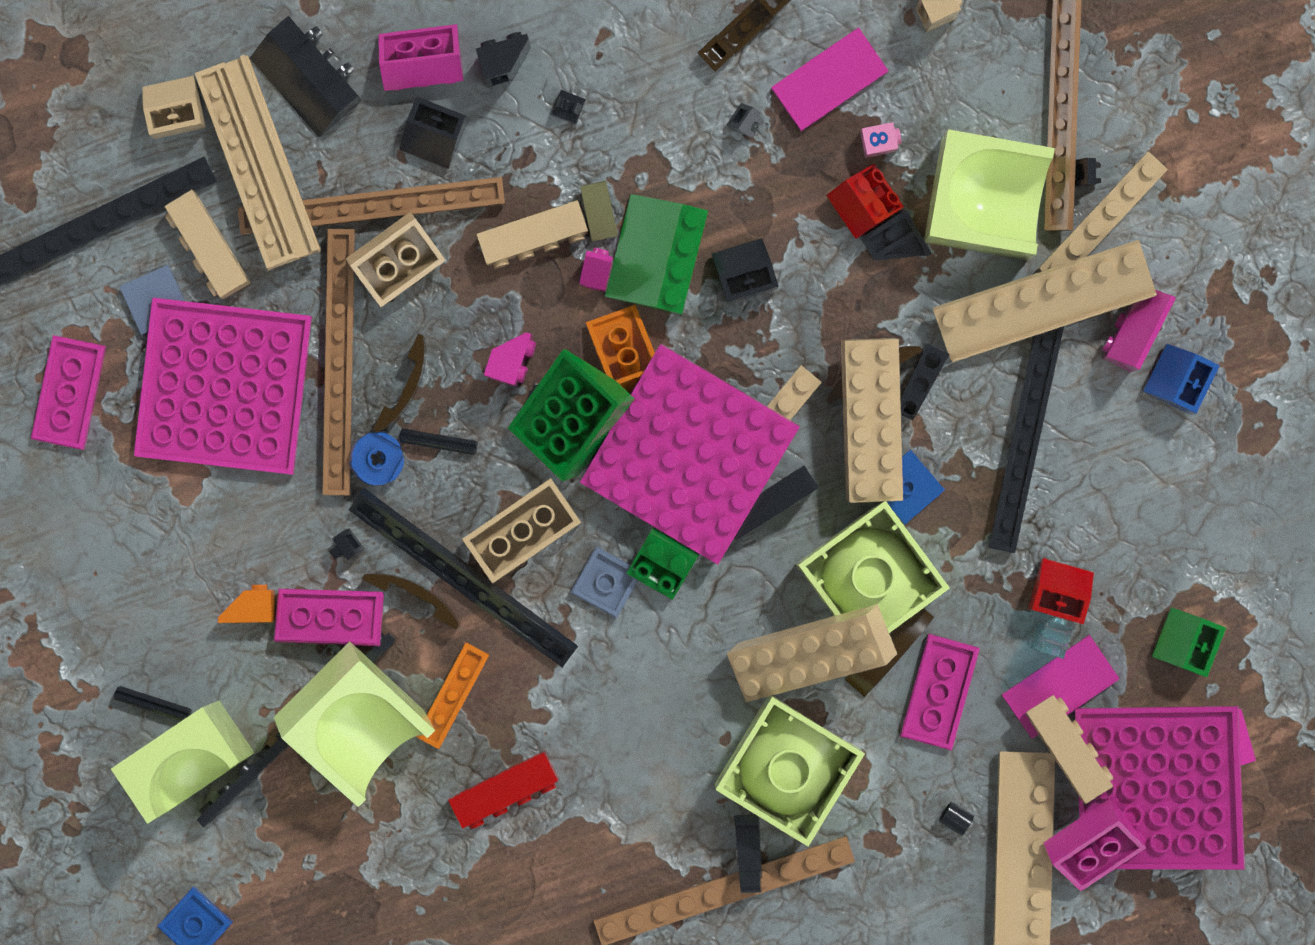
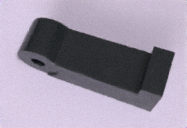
[900,344,950,421]
[734,814,762,893]

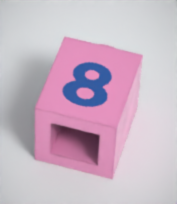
[860,122,902,158]

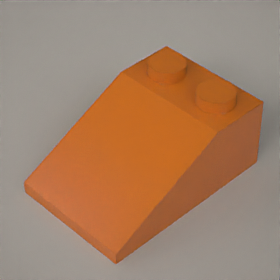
[585,305,655,395]

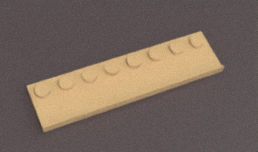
[195,55,321,270]
[933,240,1157,362]
[993,751,1055,945]

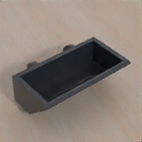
[250,16,362,137]

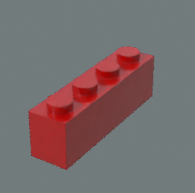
[448,750,559,830]

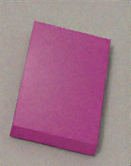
[771,27,889,132]
[31,335,107,450]
[274,589,384,646]
[900,634,980,751]
[1001,635,1120,739]

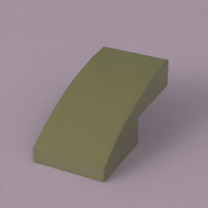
[580,180,618,242]

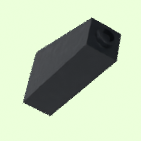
[734,465,819,540]

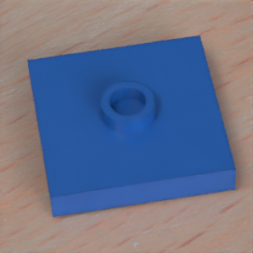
[886,450,945,525]
[157,886,233,945]

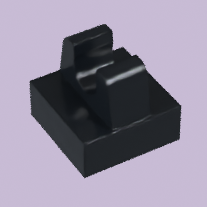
[551,90,586,125]
[726,103,763,137]
[1075,158,1101,188]
[329,528,365,560]

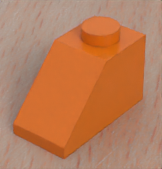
[218,584,275,623]

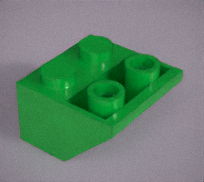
[626,526,699,600]
[1152,607,1227,677]

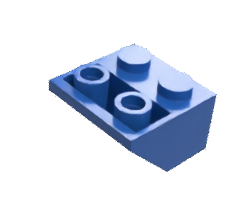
[1143,344,1220,415]

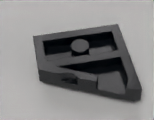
[860,210,932,260]

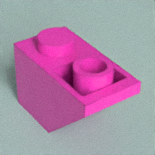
[579,248,614,293]

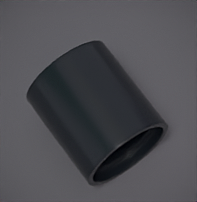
[939,801,974,836]

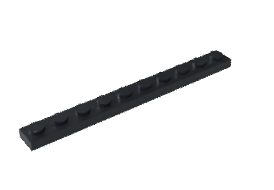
[0,157,217,286]
[988,326,1064,553]
[349,488,578,668]
[197,632,398,828]

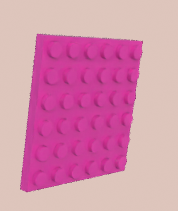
[134,298,312,475]
[580,344,800,565]
[1075,706,1245,870]

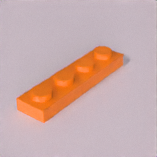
[416,642,490,749]

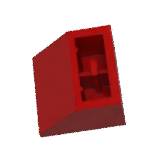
[826,163,904,239]
[1028,558,1094,624]

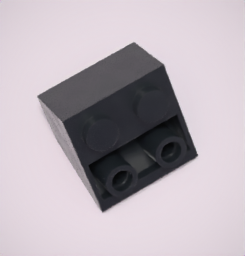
[476,32,531,88]
[399,96,468,169]
[711,238,779,304]

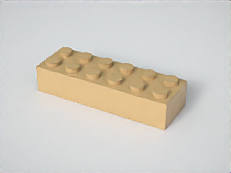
[841,338,903,503]
[726,604,897,702]

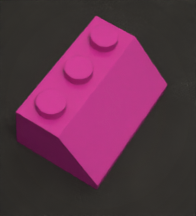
[378,24,464,91]
[1102,290,1176,373]
[1043,799,1146,891]

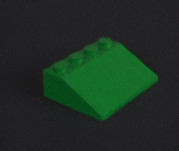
[605,194,708,316]
[508,349,635,482]

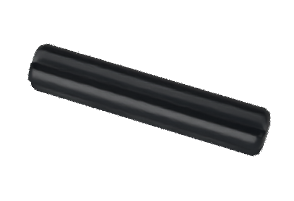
[399,428,478,455]
[114,686,192,721]

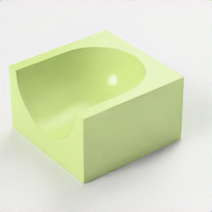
[924,129,1055,261]
[795,501,950,633]
[273,642,435,807]
[714,695,865,847]
[111,700,254,824]

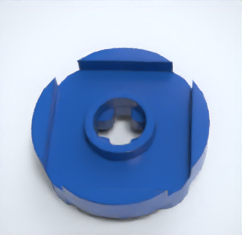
[349,432,404,485]

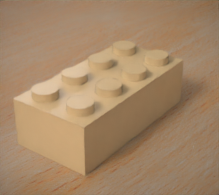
[462,478,582,583]

